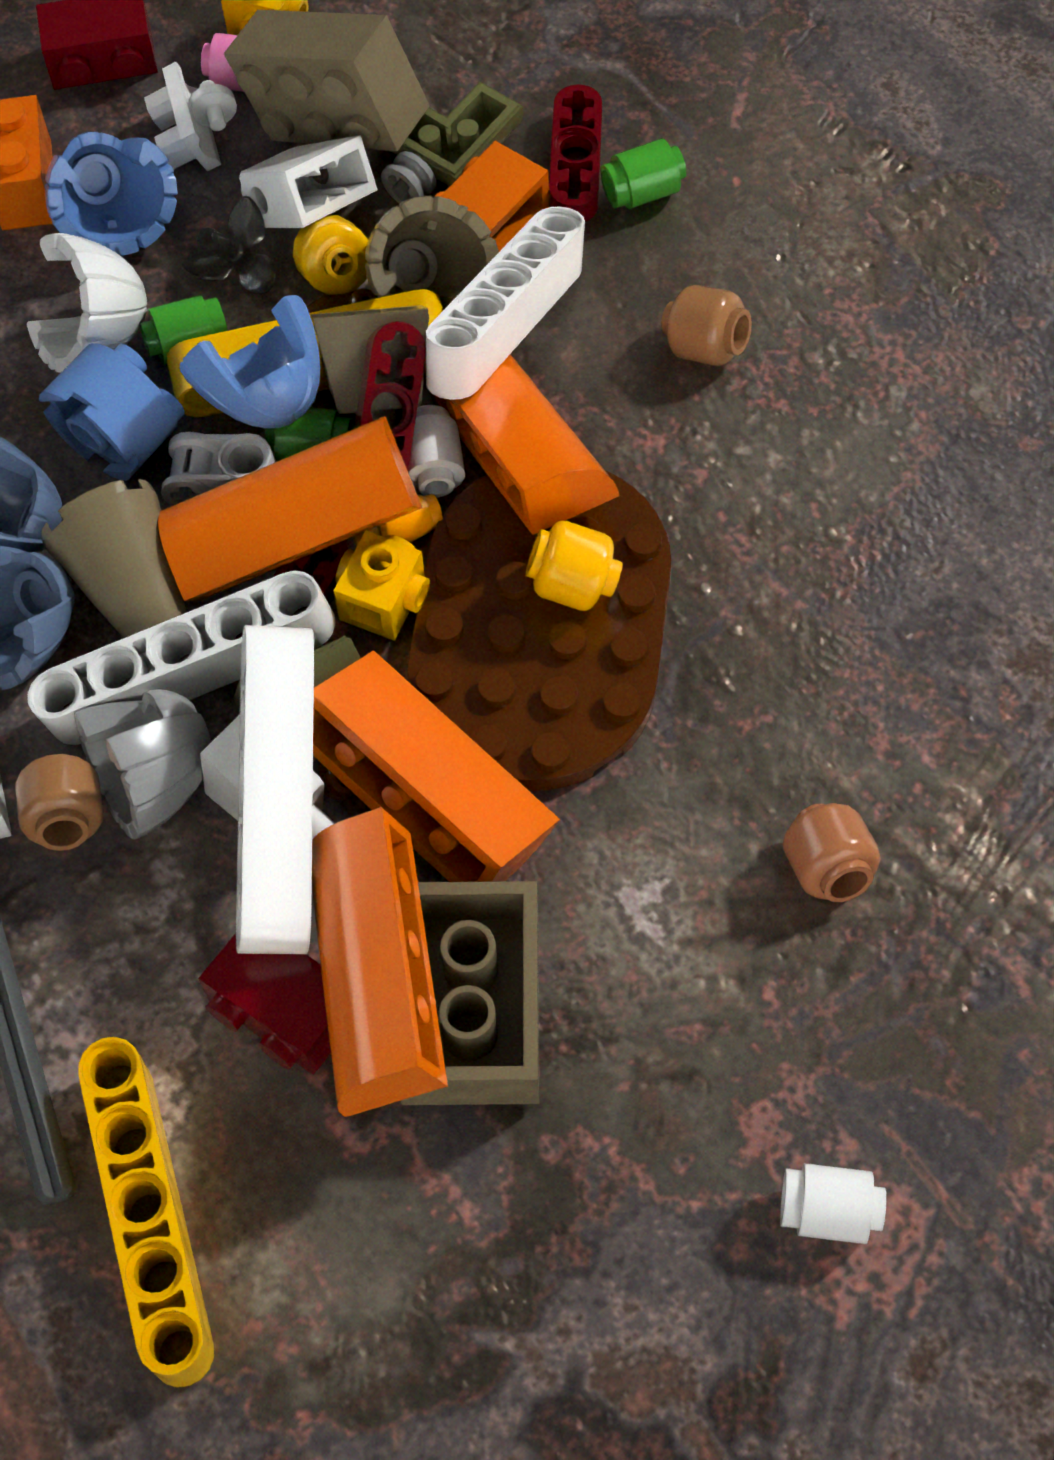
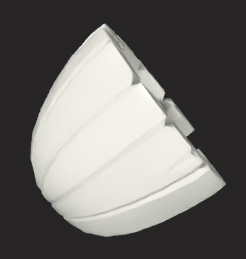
[27,233,147,373]

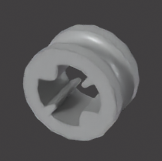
[381,151,437,204]

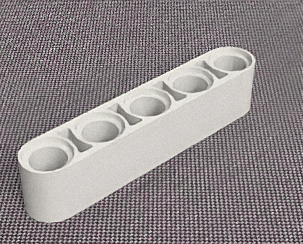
[426,207,585,400]
[27,571,336,745]
[236,625,314,954]

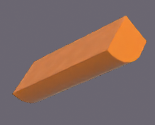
[425,354,620,535]
[158,416,422,601]
[313,650,560,882]
[312,807,448,1117]

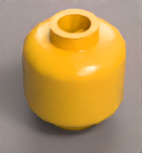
[293,215,368,295]
[525,520,623,611]

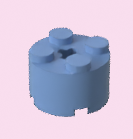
[39,343,185,480]

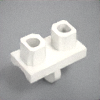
[144,62,237,172]

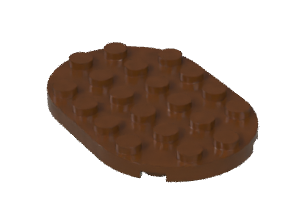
[408,470,671,791]

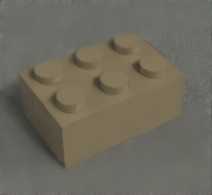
[224,10,430,151]
[401,881,539,1105]

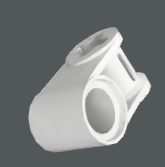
[161,432,275,506]

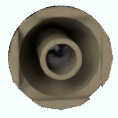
[41,479,188,638]

